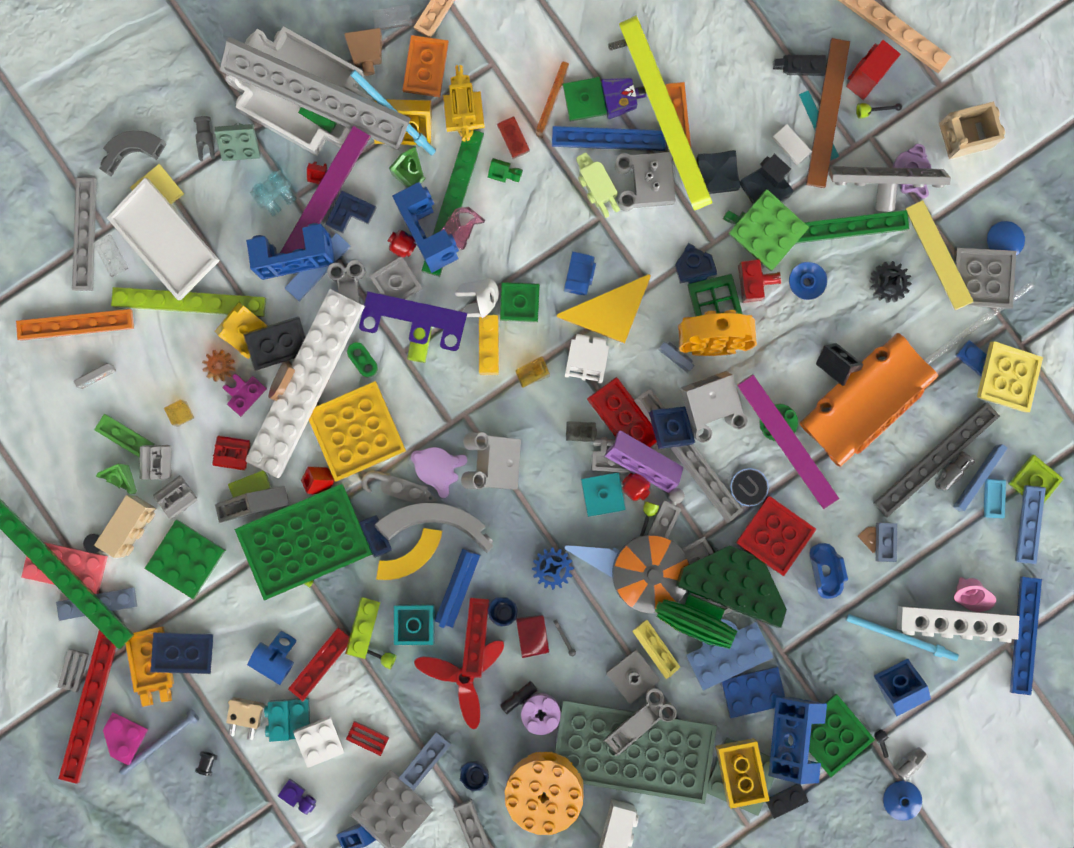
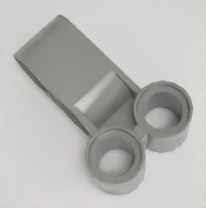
[327,260,365,316]

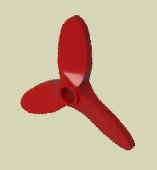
[414,640,504,729]

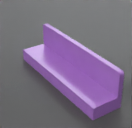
[605,431,683,493]

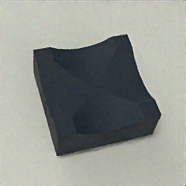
[696,150,740,194]
[740,168,794,204]

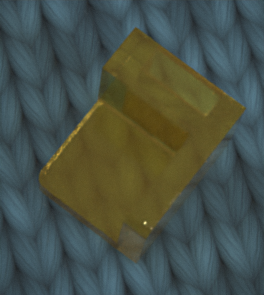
[164,400,194,427]

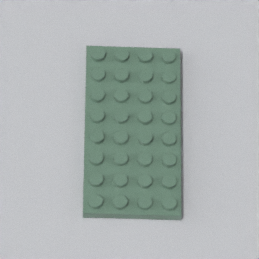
[555,700,717,804]

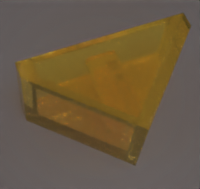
[515,356,550,388]

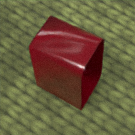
[516,615,549,658]

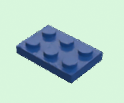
[721,666,785,718]

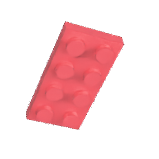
[21,542,108,594]

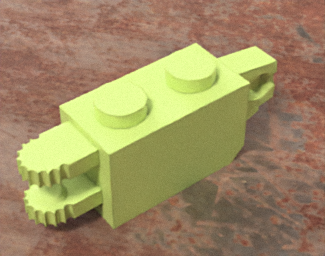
[576,153,620,218]

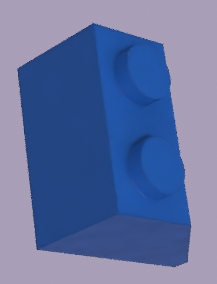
[874,659,931,717]

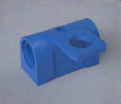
[564,251,596,295]
[247,631,297,685]

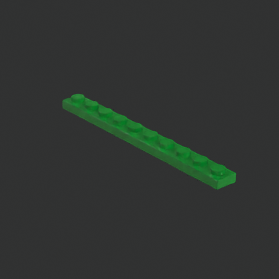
[0,499,134,649]

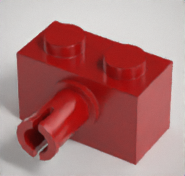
[738,260,781,303]

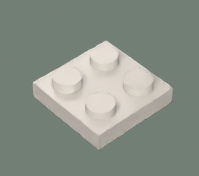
[293,716,344,768]

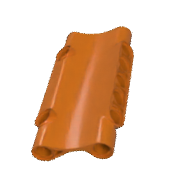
[799,333,938,467]

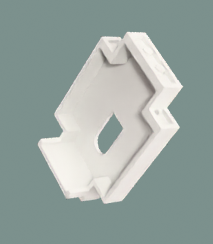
[225,26,373,156]

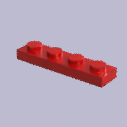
[462,598,490,678]
[288,627,350,701]

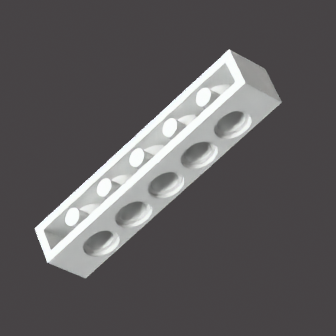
[897,606,1019,643]

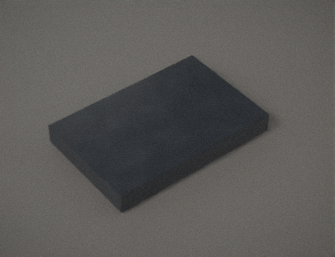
[243,317,305,371]

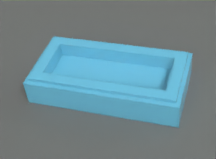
[984,479,1006,518]

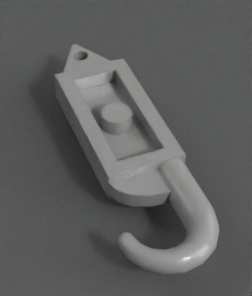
[362,471,436,504]

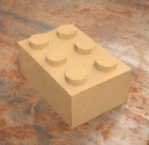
[94,495,156,558]

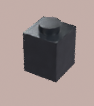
[759,153,791,187]

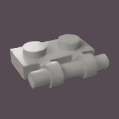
[592,437,630,473]

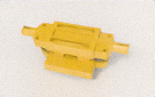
[443,65,485,141]

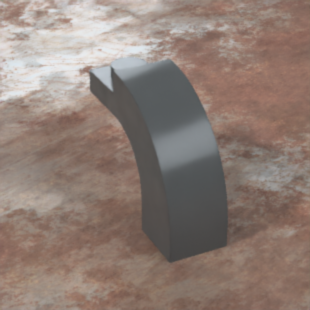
[99,130,167,177]

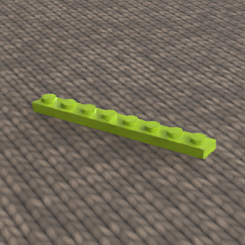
[111,287,266,317]

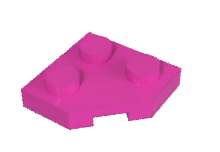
[103,712,148,765]

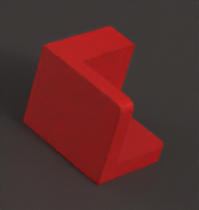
[301,467,334,494]

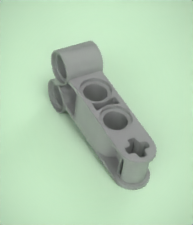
[603,687,677,756]

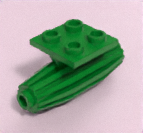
[655,594,737,649]

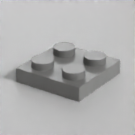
[370,257,422,299]

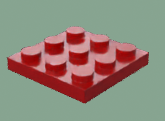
[735,496,817,576]

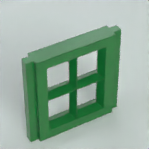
[687,274,742,317]

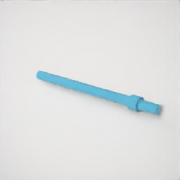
[350,70,436,156]
[846,614,959,661]

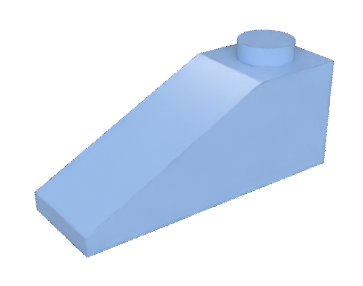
[564,545,620,577]

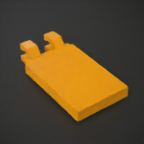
[126,626,174,707]

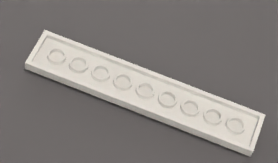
[246,289,365,478]

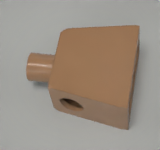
[344,28,382,76]

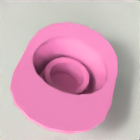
[954,577,996,612]

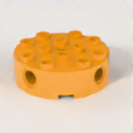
[678,310,757,356]
[505,752,584,835]

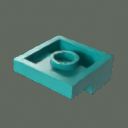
[264,698,310,742]

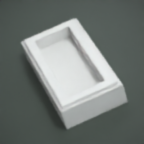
[772,124,812,165]

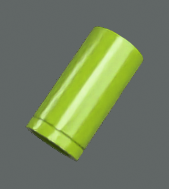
[407,327,432,363]

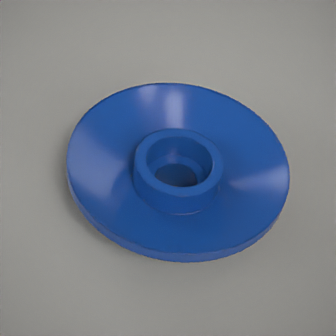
[789,262,827,300]
[883,781,922,821]

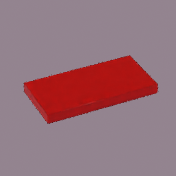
[587,377,656,447]

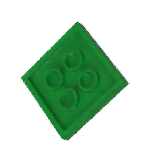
[144,520,226,599]
[809,694,875,777]

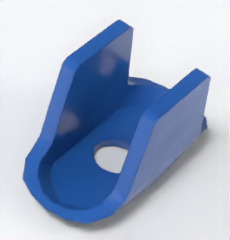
[809,543,848,599]

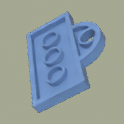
[686,619,774,691]

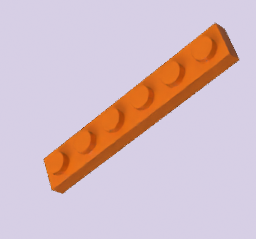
[16,309,134,341]

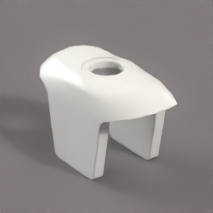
[455,278,499,318]

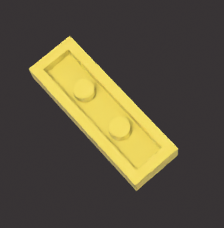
[632,620,680,679]

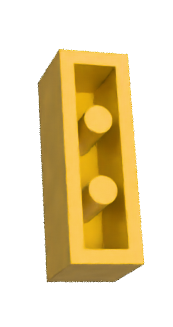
[479,315,499,375]

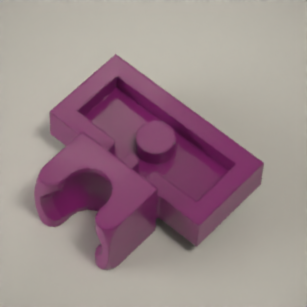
[222,373,267,417]

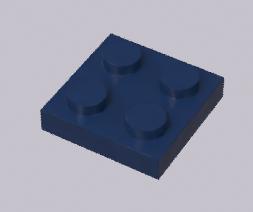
[649,406,695,449]

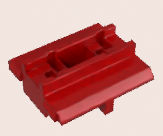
[212,436,251,471]

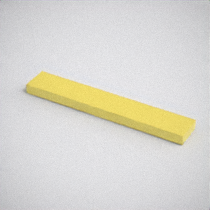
[905,200,973,310]

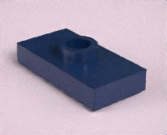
[359,515,392,558]

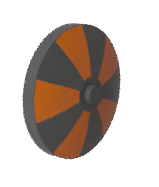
[612,535,689,613]

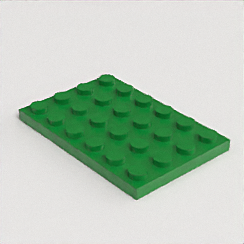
[234,483,372,601]

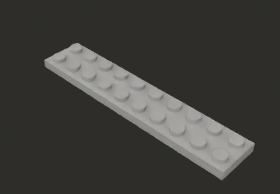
[220,37,411,150]

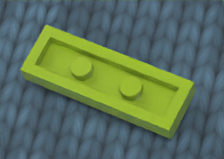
[345,597,380,659]

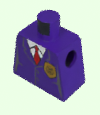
[601,78,647,120]

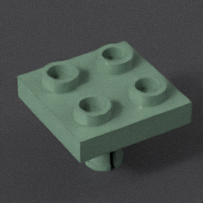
[214,123,261,161]

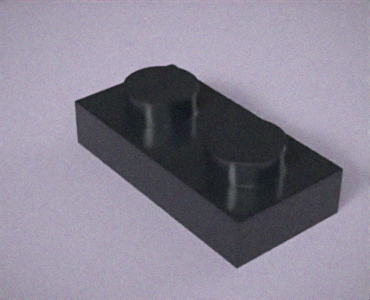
[766,784,809,819]

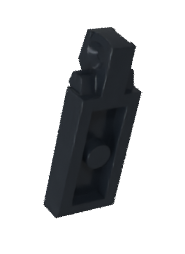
[773,55,826,76]

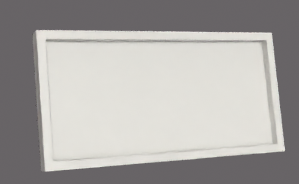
[107,178,220,300]

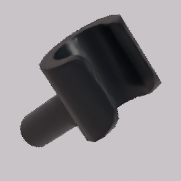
[874,729,889,758]

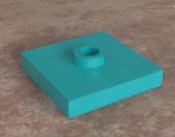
[581,472,626,517]

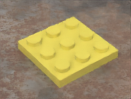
[977,341,1043,413]

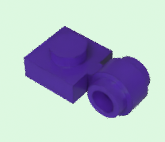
[278,779,316,815]

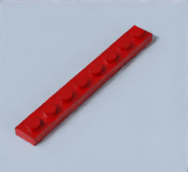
[58,630,116,784]

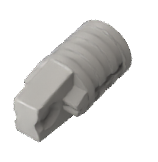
[892,747,928,781]

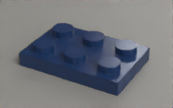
[150,633,213,674]

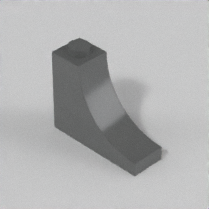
[215,486,289,523]

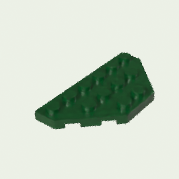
[676,546,787,628]

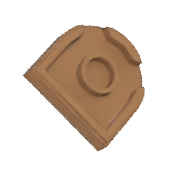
[268,361,295,401]

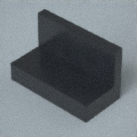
[816,343,863,386]

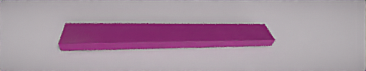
[280,126,371,254]
[737,374,839,509]

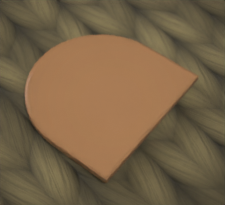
[858,527,876,553]

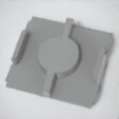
[139,445,172,480]
[153,476,197,519]

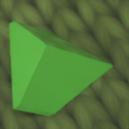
[389,146,426,188]
[96,464,137,494]

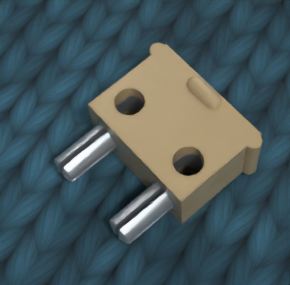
[226,697,266,740]

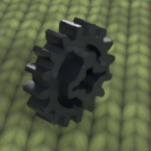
[869,261,912,303]

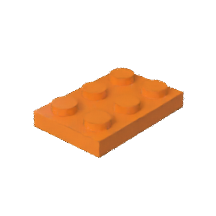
[403,35,449,97]

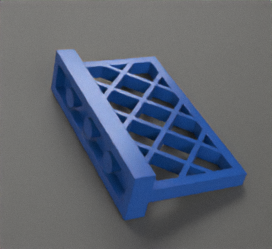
[435,549,481,628]

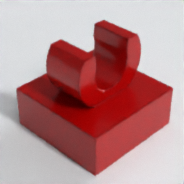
[307,161,327,184]

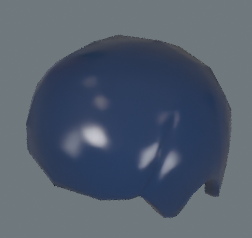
[488,597,518,627]
[460,761,489,791]

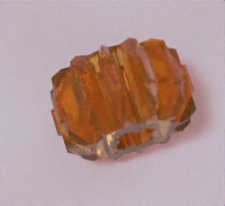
[202,350,235,382]

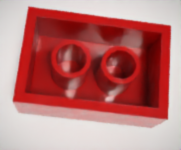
[846,40,901,101]

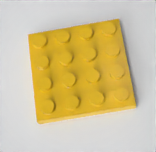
[309,381,406,482]

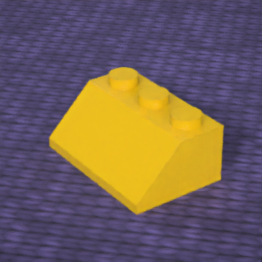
[374,99,432,145]

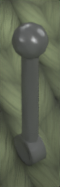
[553,619,576,657]

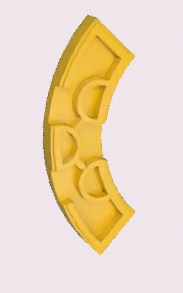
[376,528,443,580]

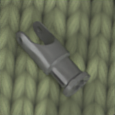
[194,116,215,161]
[935,451,975,490]

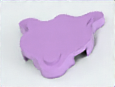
[893,144,932,199]
[411,447,467,498]

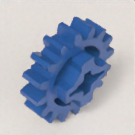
[532,548,574,590]

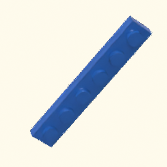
[552,126,666,151]
[1010,577,1042,695]

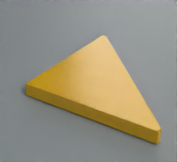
[557,274,651,344]

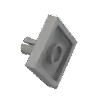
[606,649,660,704]

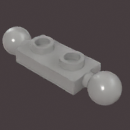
[648,488,684,539]

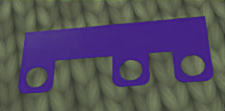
[359,291,467,351]

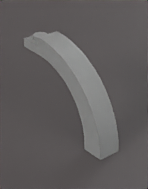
[375,503,493,553]

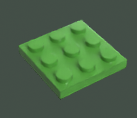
[728,189,809,271]

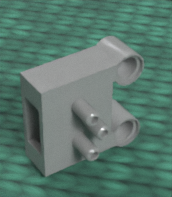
[615,152,676,211]
[680,371,748,443]
[461,432,521,489]

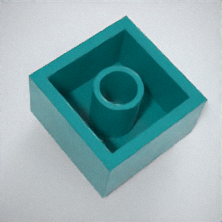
[394,604,435,645]

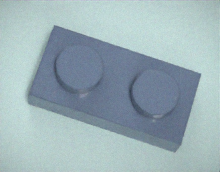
[658,342,695,373]
[875,523,897,562]

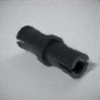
[500,681,538,714]

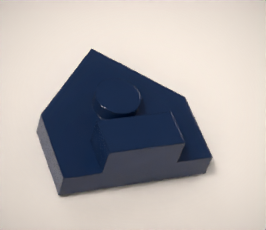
[675,243,717,284]

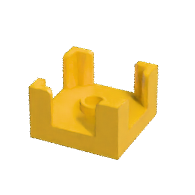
[214,302,268,359]

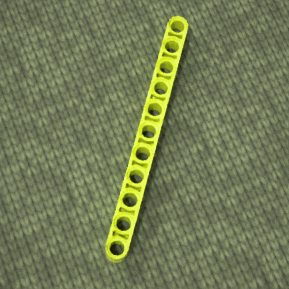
[619,15,713,210]

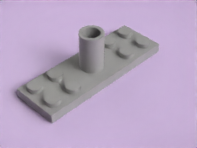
[828,166,951,212]

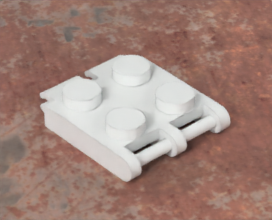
[565,334,609,384]

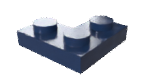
[325,191,377,233]

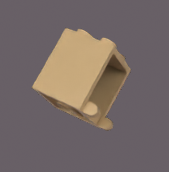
[939,101,1005,159]

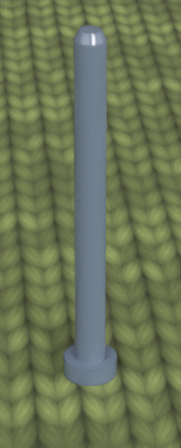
[119,710,199,775]

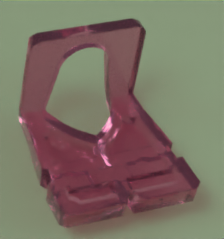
[441,207,485,250]

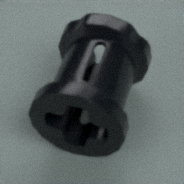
[195,751,218,776]

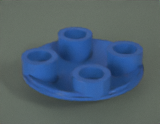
[987,221,1025,256]

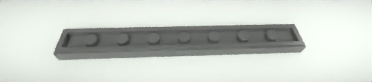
[873,402,1000,518]

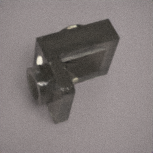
[566,421,597,442]

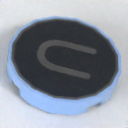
[730,468,769,507]

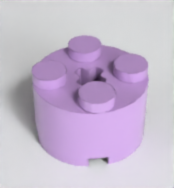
[521,693,560,735]

